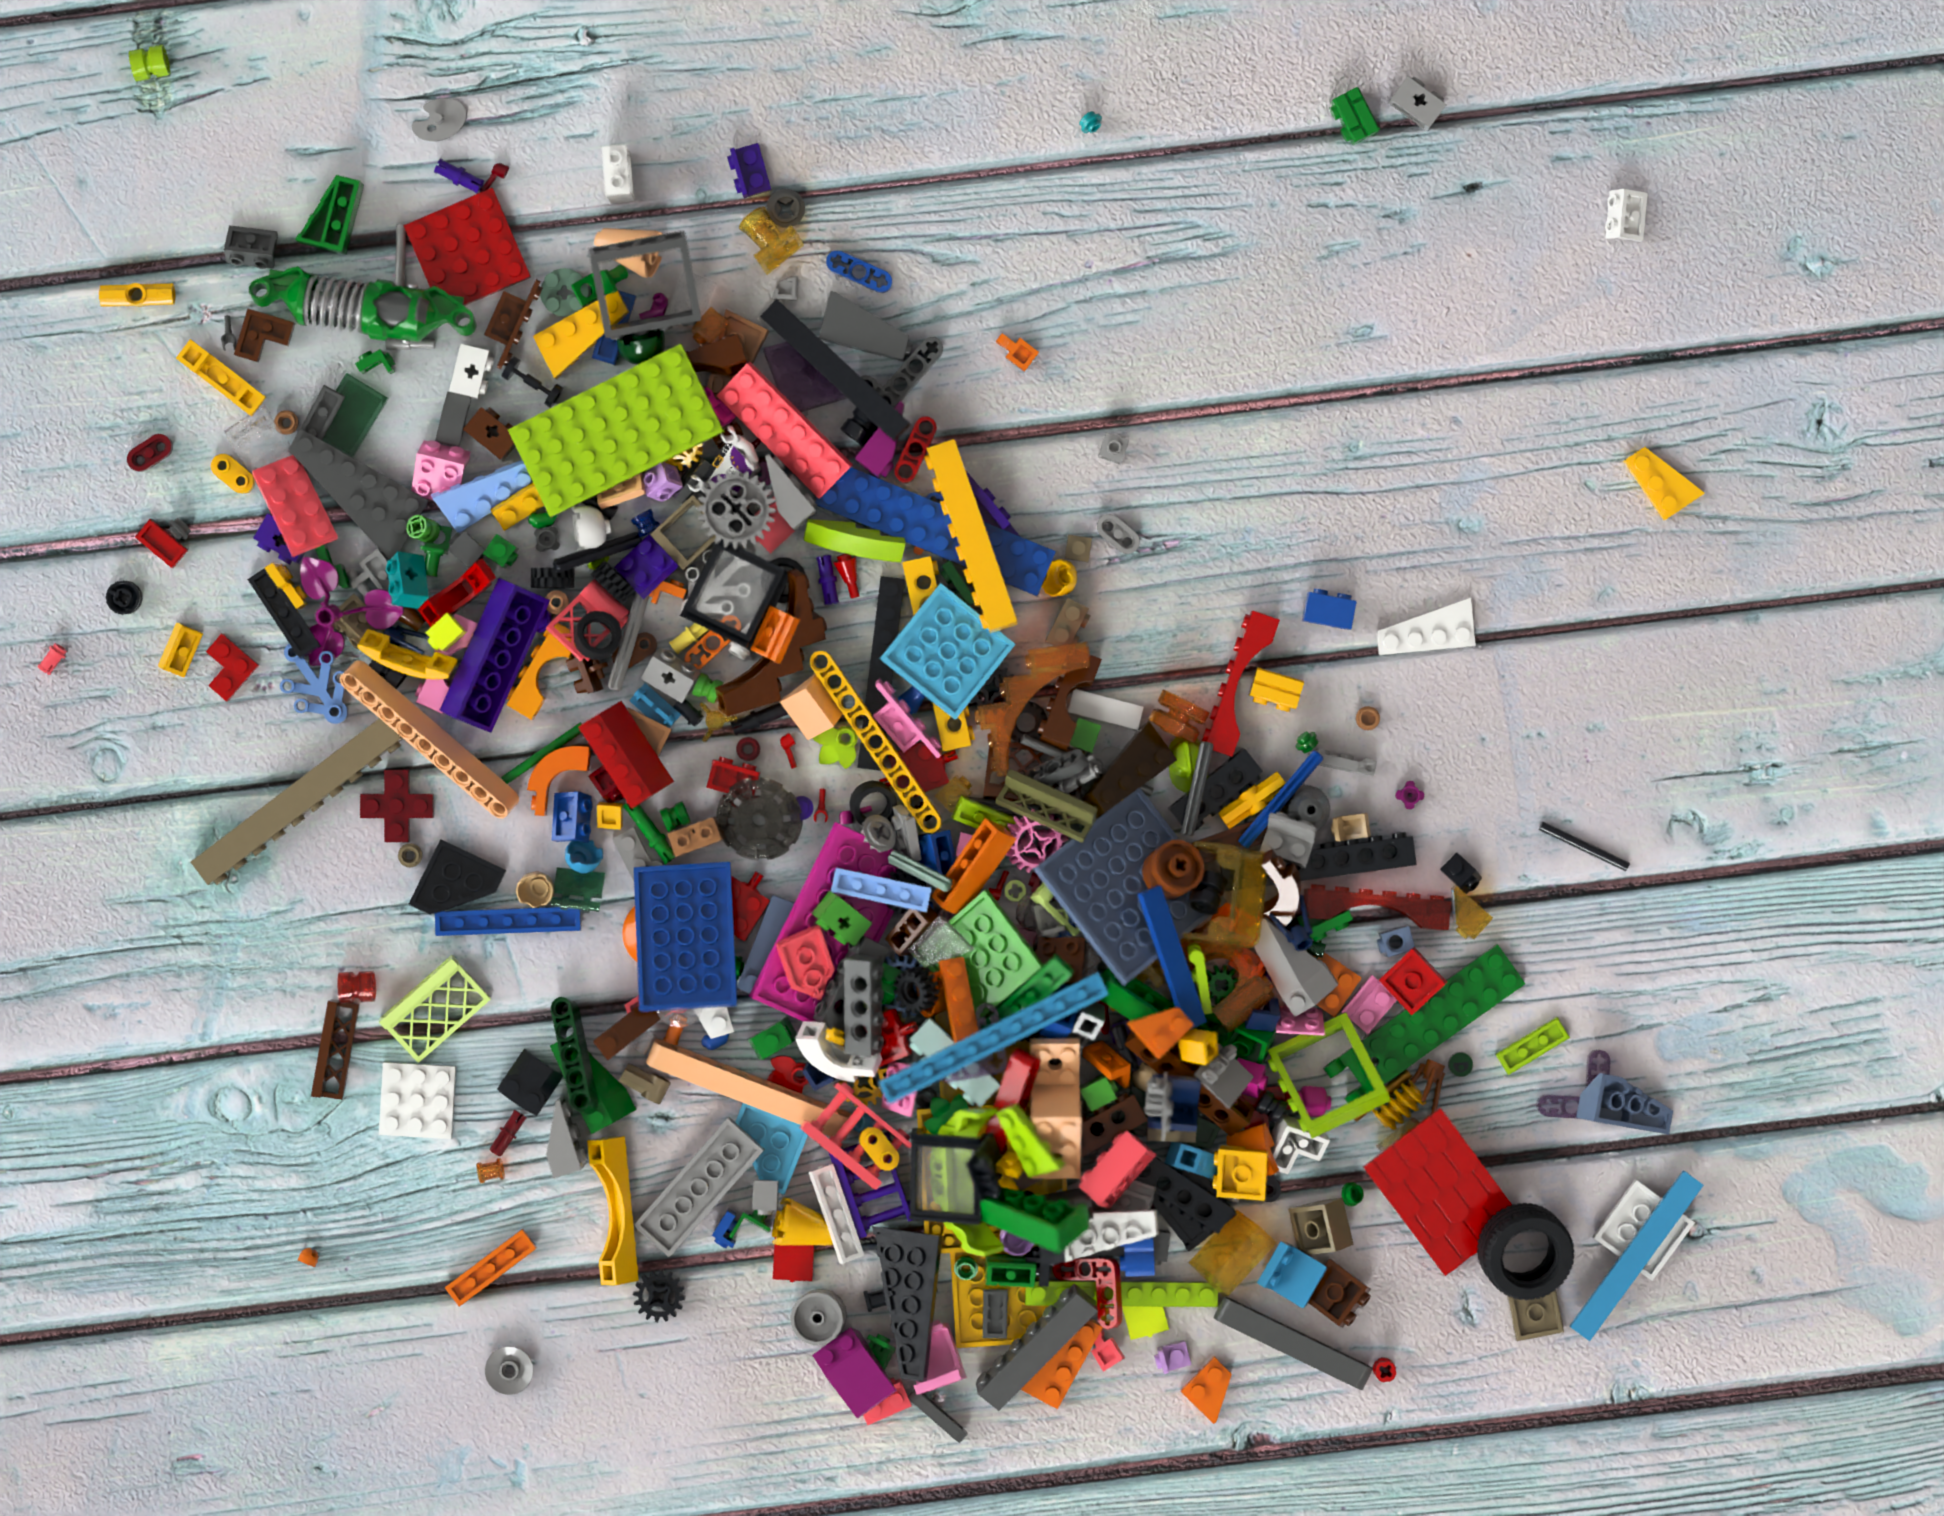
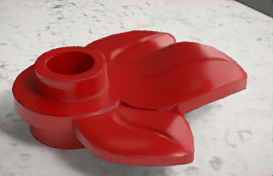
[767,1055,809,1094]

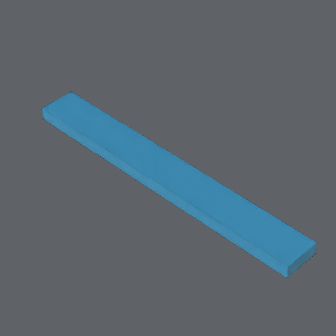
[1569,1170,1704,1341]

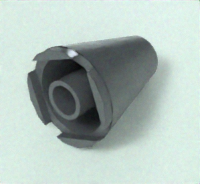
[1282,785,1330,831]

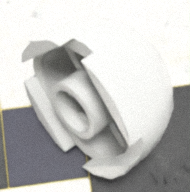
[572,506,611,551]

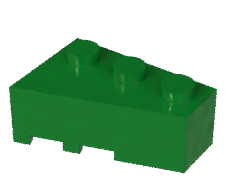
[295,175,364,255]

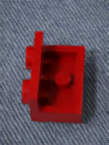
[706,756,761,800]

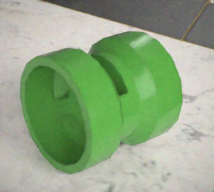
[406,515,440,543]
[692,673,724,704]

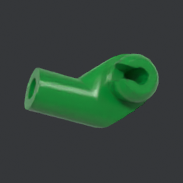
[528,512,559,529]

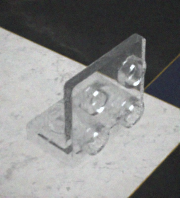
[225,405,292,474]

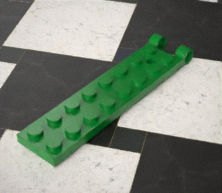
[1323,944,1526,1103]

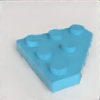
[735,1103,808,1195]

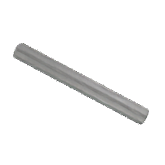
[608,592,649,691]

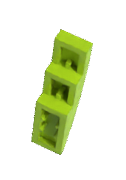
[803,519,906,563]

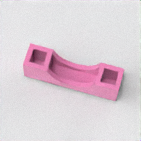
[415,613,478,714]

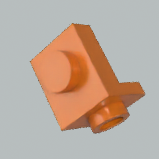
[649,579,688,604]

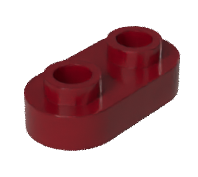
[127,434,173,472]

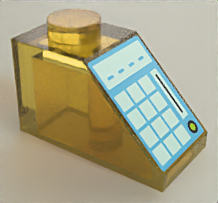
[1451,885,1493,939]

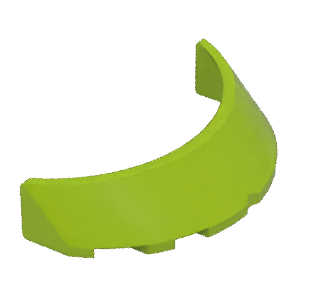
[930,1108,1004,1256]

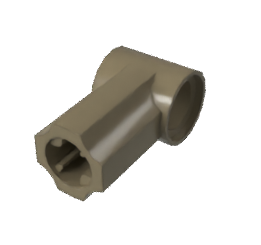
[619,1063,671,1104]

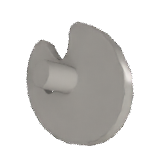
[411,98,467,142]

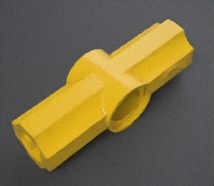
[99,283,176,307]
[1218,771,1286,829]

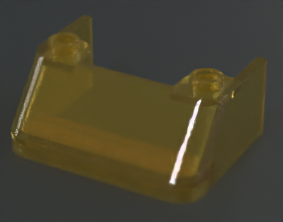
[1183,841,1268,948]

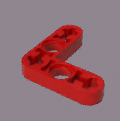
[1052,1257,1123,1329]

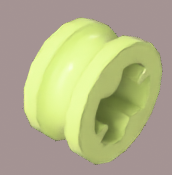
[1004,880,1026,902]

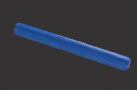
[1238,750,1323,848]

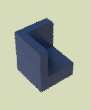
[1243,997,1281,1032]
[802,1061,836,1091]

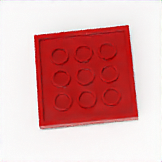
[403,188,531,306]

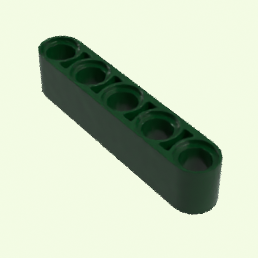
[551,997,598,1115]

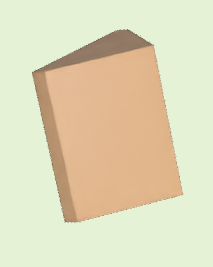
[779,673,843,740]

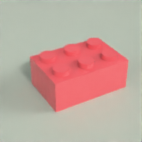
[1078,1131,1157,1210]

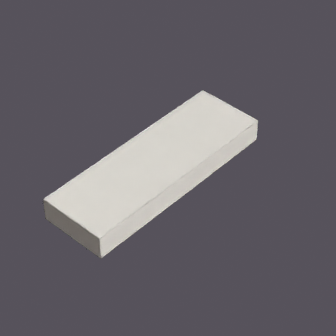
[1068,689,1144,730]

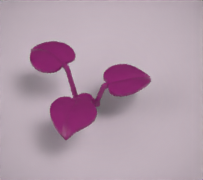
[300,557,404,666]

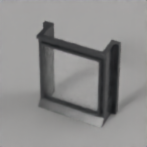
[680,540,788,652]
[909,1128,990,1225]

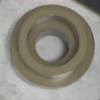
[398,843,423,867]

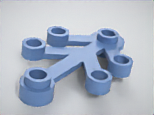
[280,644,348,724]

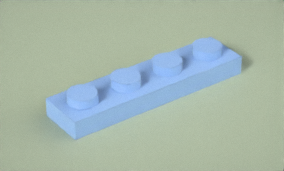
[831,868,932,912]

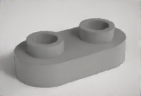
[1097,514,1140,554]

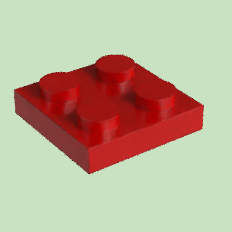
[1379,947,1447,1015]

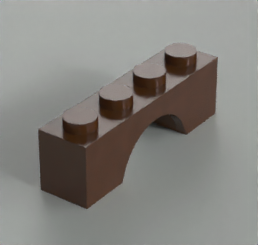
[1037,649,1102,751]

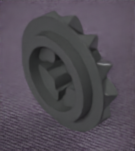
[766,189,805,228]

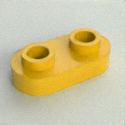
[211,454,255,494]
[859,1127,899,1171]

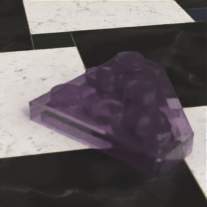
[763,342,847,412]

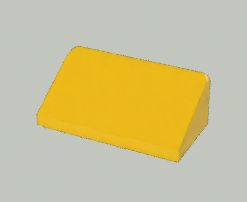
[158,622,203,678]

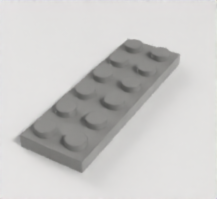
[634,1117,765,1257]

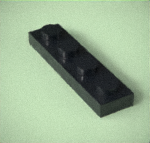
[247,568,321,659]

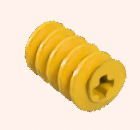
[1372,1079,1426,1130]

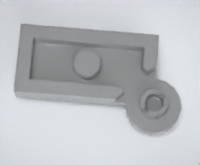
[612,827,664,881]

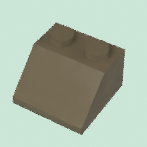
[1288,1198,1354,1255]

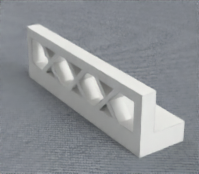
[809,1164,864,1264]

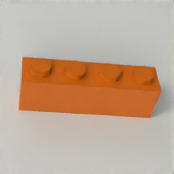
[931,818,1016,914]

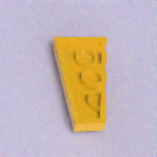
[533,291,629,380]

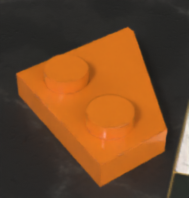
[1127,1007,1194,1059]

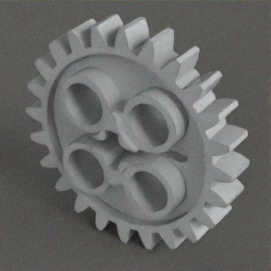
[697,470,776,550]

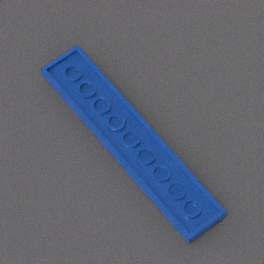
[815,467,1056,597]

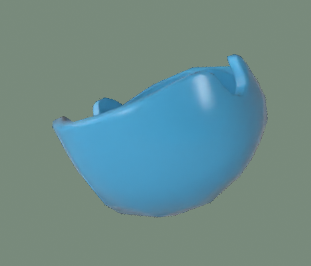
[565,840,603,874]

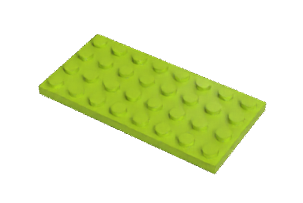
[508,344,724,517]

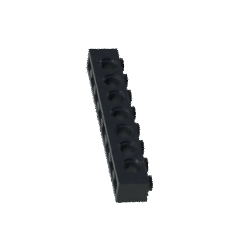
[1220,832,1417,891]

